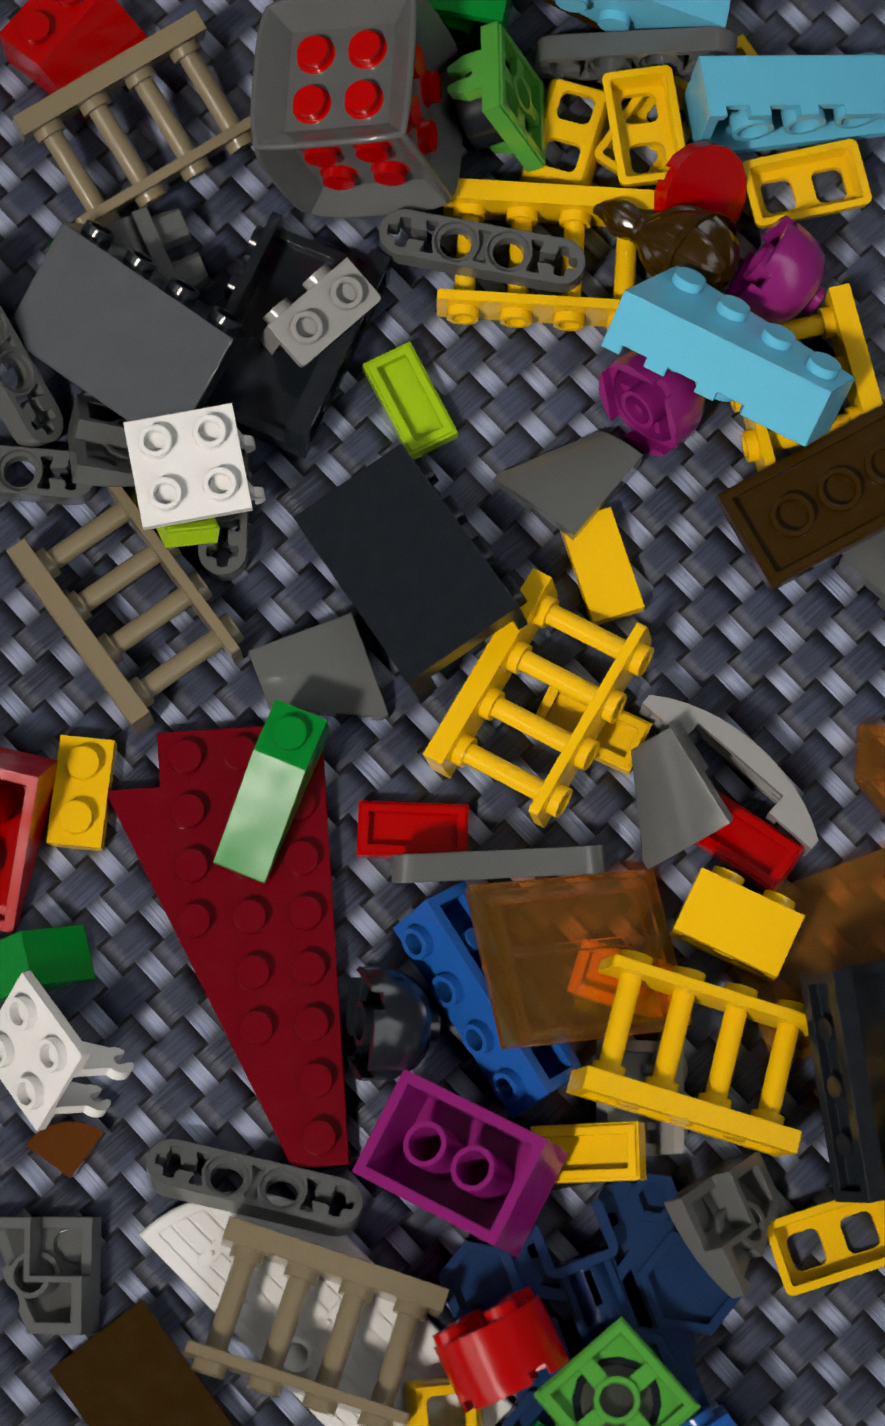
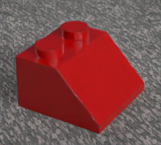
[0,0,148,122]

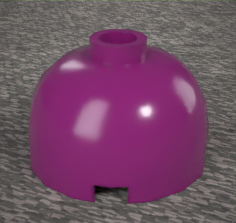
[725,215,826,324]
[599,350,705,457]

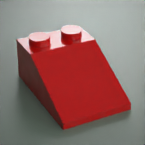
[0,747,58,934]

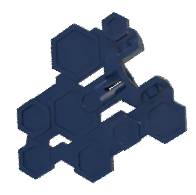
[437,1172,742,1426]

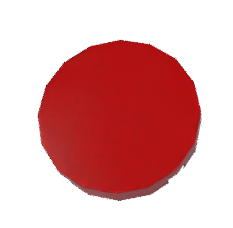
[654,140,747,224]

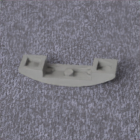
[639,695,819,857]

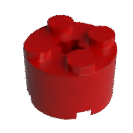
[432,1285,570,1413]

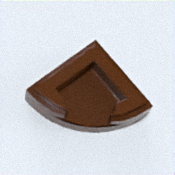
[25,1121,106,1179]

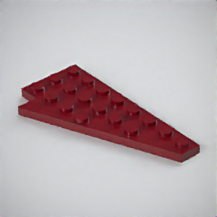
[108,726,350,1169]

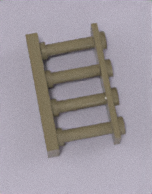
[13,10,253,226]
[6,486,245,735]
[183,1216,449,1426]

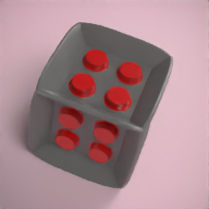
[250,0,463,218]

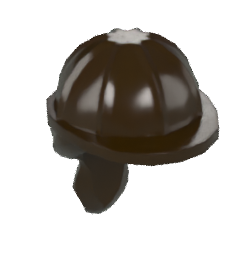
[593,199,741,290]

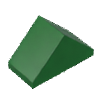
[0,925,96,1003]

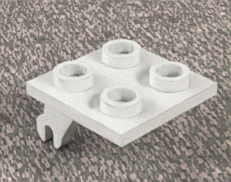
[123,403,266,530]
[0,970,134,1131]

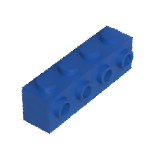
[393,880,583,1119]

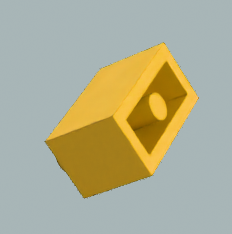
[669,866,805,983]

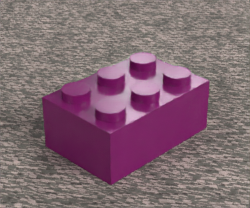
[352,1070,569,1258]

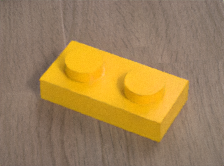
[46,735,117,852]

